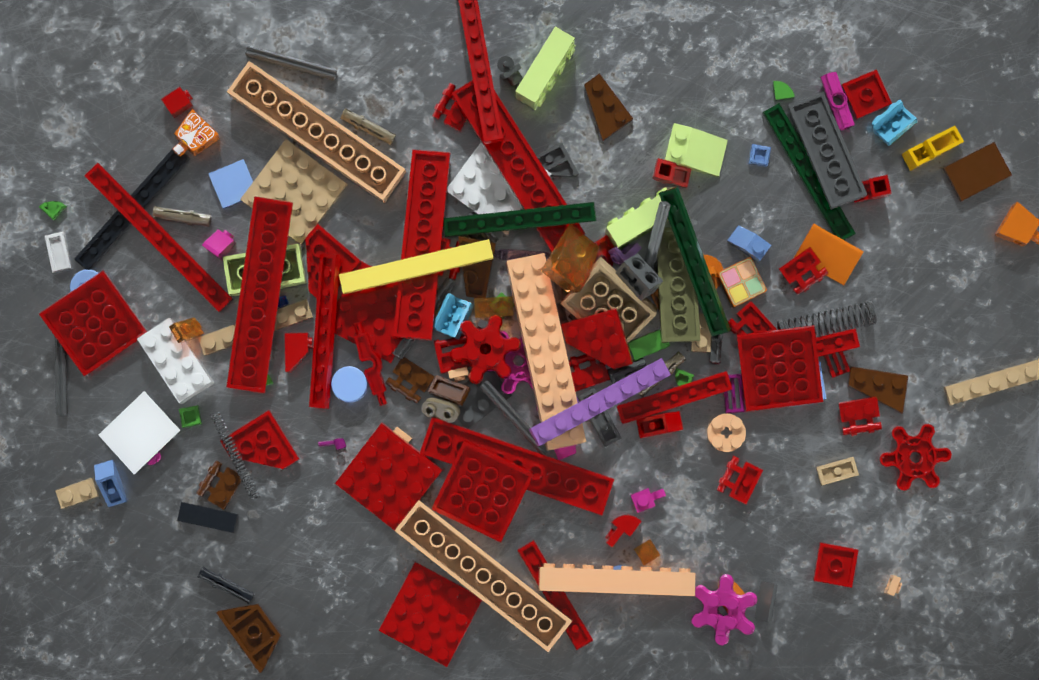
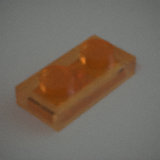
[474,296,514,318]
[169,317,204,343]

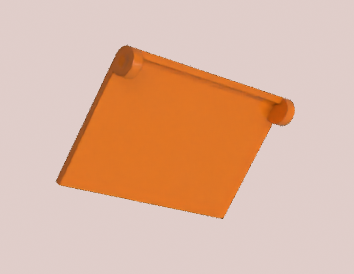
[794,223,864,285]

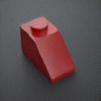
[285,333,313,373]
[636,411,683,438]

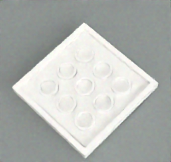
[447,142,551,236]

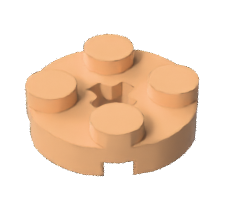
[707,413,746,452]

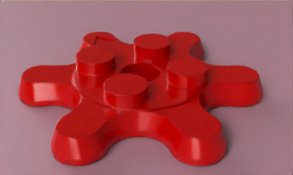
[450,315,521,384]
[880,424,952,491]

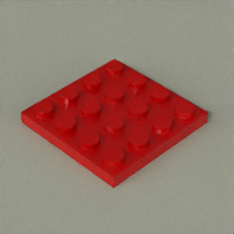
[335,261,403,364]
[39,270,148,376]
[737,325,823,412]
[335,422,443,531]
[432,440,534,543]
[379,562,482,667]

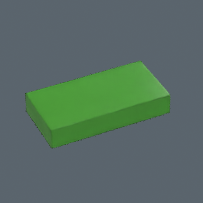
[628,329,670,360]

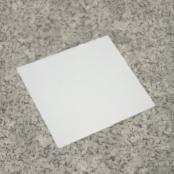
[99,391,180,475]

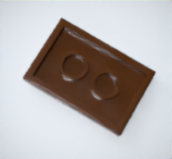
[943,142,1012,202]

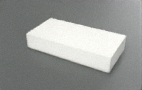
[45,232,72,273]

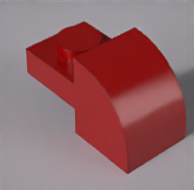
[652,158,691,188]
[854,175,892,203]
[605,515,642,547]

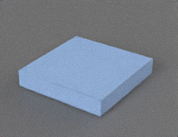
[209,159,253,209]

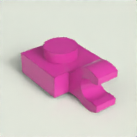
[631,488,666,513]

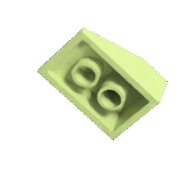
[664,123,728,177]

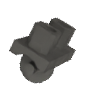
[497,56,523,86]

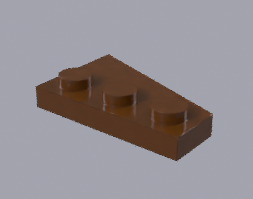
[584,73,633,142]
[458,236,497,300]
[848,366,908,414]

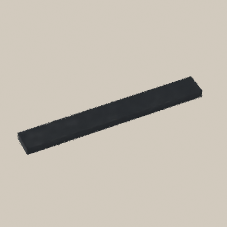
[74,145,191,270]

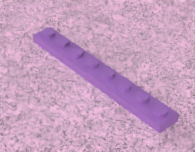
[529,358,671,446]

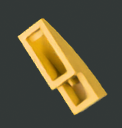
[901,126,964,171]

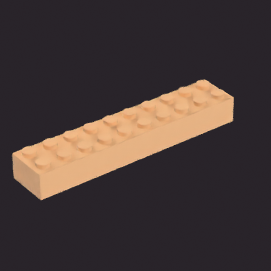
[227,61,406,204]
[506,253,586,451]
[395,500,572,652]

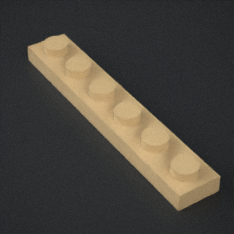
[198,299,313,356]
[944,359,1039,406]

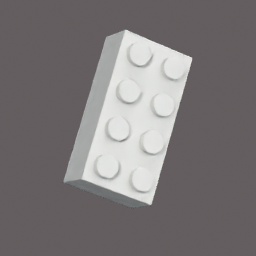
[137,318,214,404]

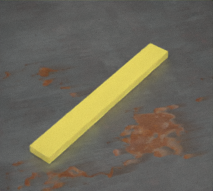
[339,239,494,294]

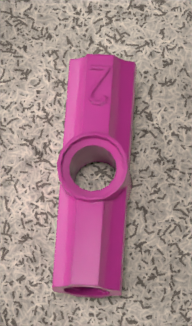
[820,72,855,131]

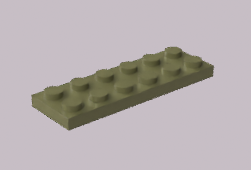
[656,227,700,343]

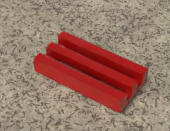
[823,351,850,378]

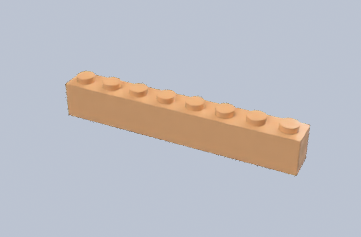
[538,563,696,596]

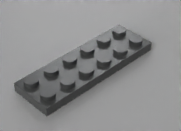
[788,92,867,209]

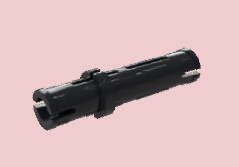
[197,567,255,604]

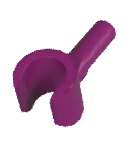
[318,438,346,450]

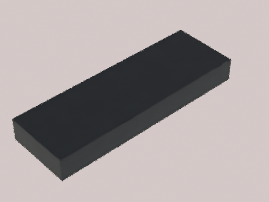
[177,502,238,533]

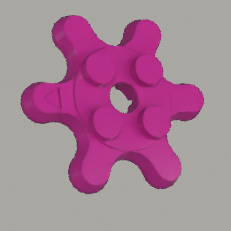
[488,331,533,394]
[691,574,757,646]

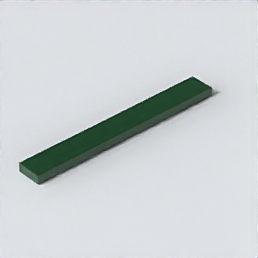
[762,103,856,241]
[659,187,731,337]
[444,202,597,237]

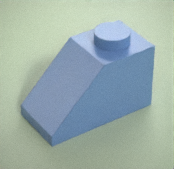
[727,225,772,263]
[94,460,127,507]

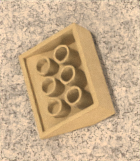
[561,257,657,344]

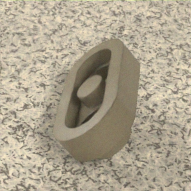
[422,398,460,423]

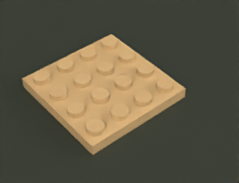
[240,139,347,245]

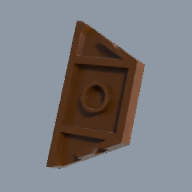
[216,604,281,673]

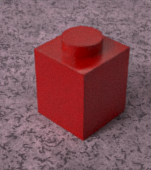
[161,87,193,118]

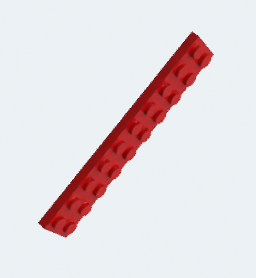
[451,80,586,254]
[393,150,451,341]
[226,196,293,393]
[420,417,614,516]

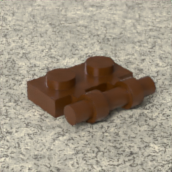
[385,357,435,404]
[196,460,244,510]

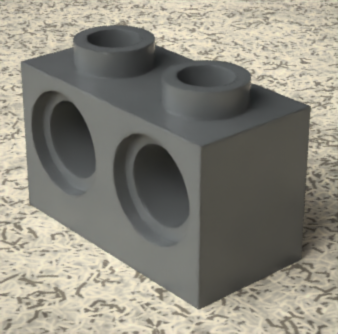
[616,253,663,301]

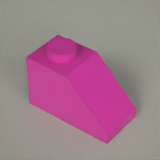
[202,229,236,261]

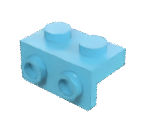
[872,100,917,146]
[433,293,475,340]

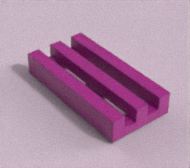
[723,374,745,414]

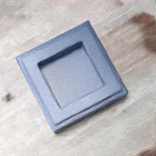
[748,144,771,167]

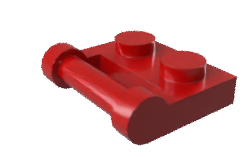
[433,335,471,374]

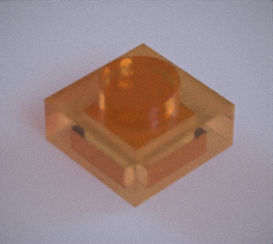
[634,539,660,565]

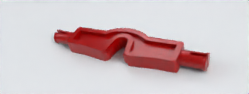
[353,321,387,406]

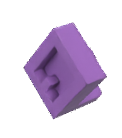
[608,242,642,266]

